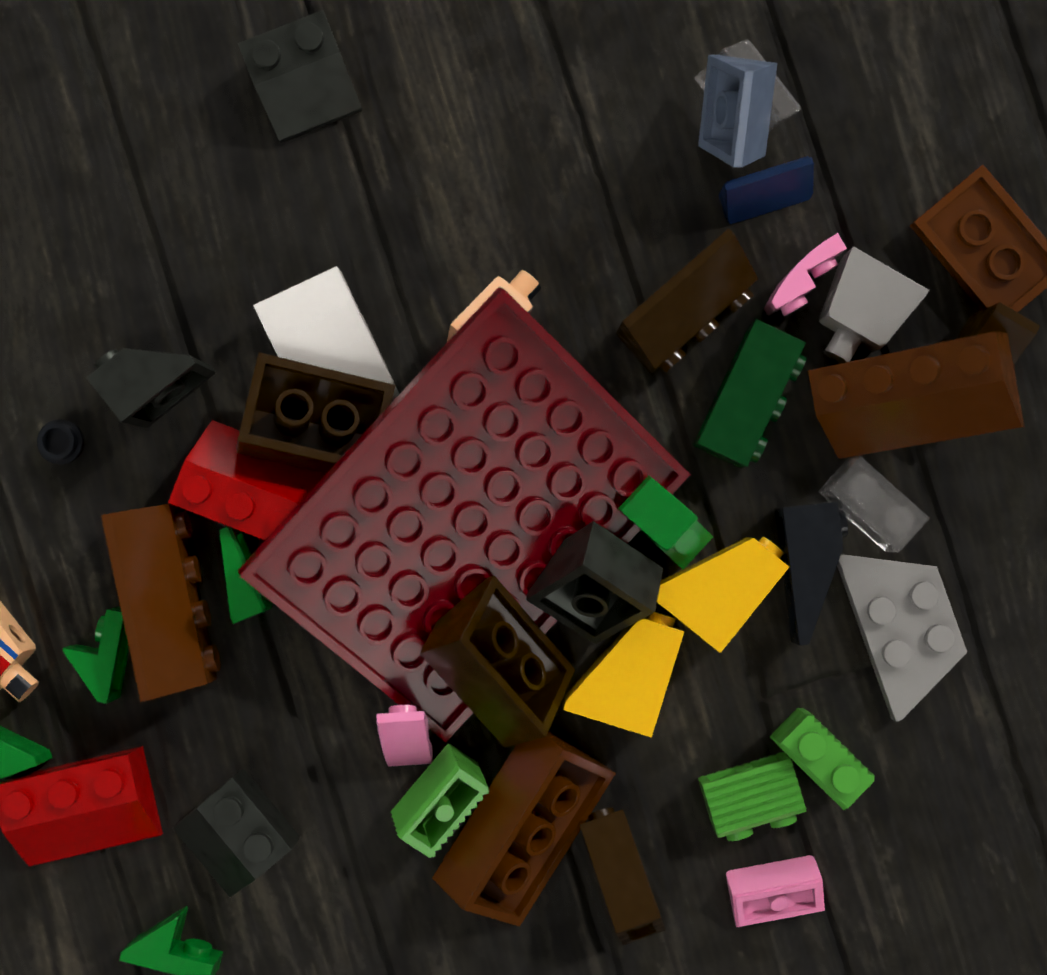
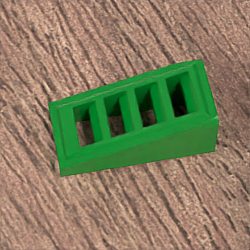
[219,526,273,624]

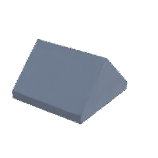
[698,55,777,167]

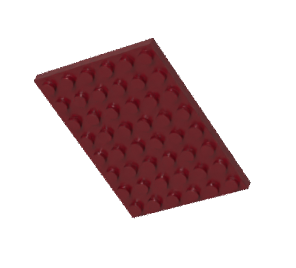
[238,287,691,742]

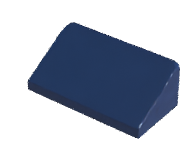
[718,156,814,224]

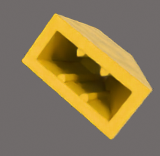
[657,536,789,653]
[562,612,684,738]

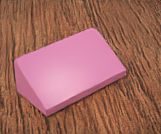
[726,855,825,927]

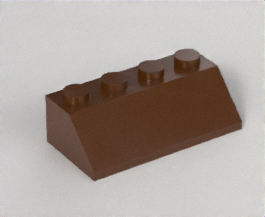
[808,331,1024,459]
[101,504,221,702]
[432,731,616,927]

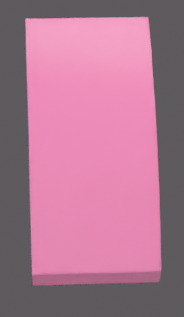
[764,233,847,316]
[377,705,433,767]

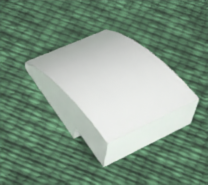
[253,266,399,400]

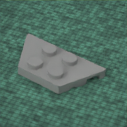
[837,554,967,722]

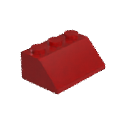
[168,420,326,540]
[0,746,163,867]

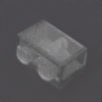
[818,456,929,553]

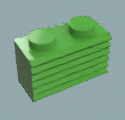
[770,708,874,810]
[391,743,489,858]
[698,752,807,841]

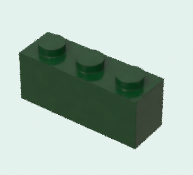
[692,319,807,469]

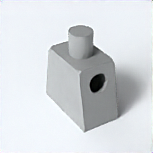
[819,247,929,363]

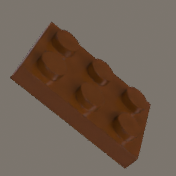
[909,164,1047,313]

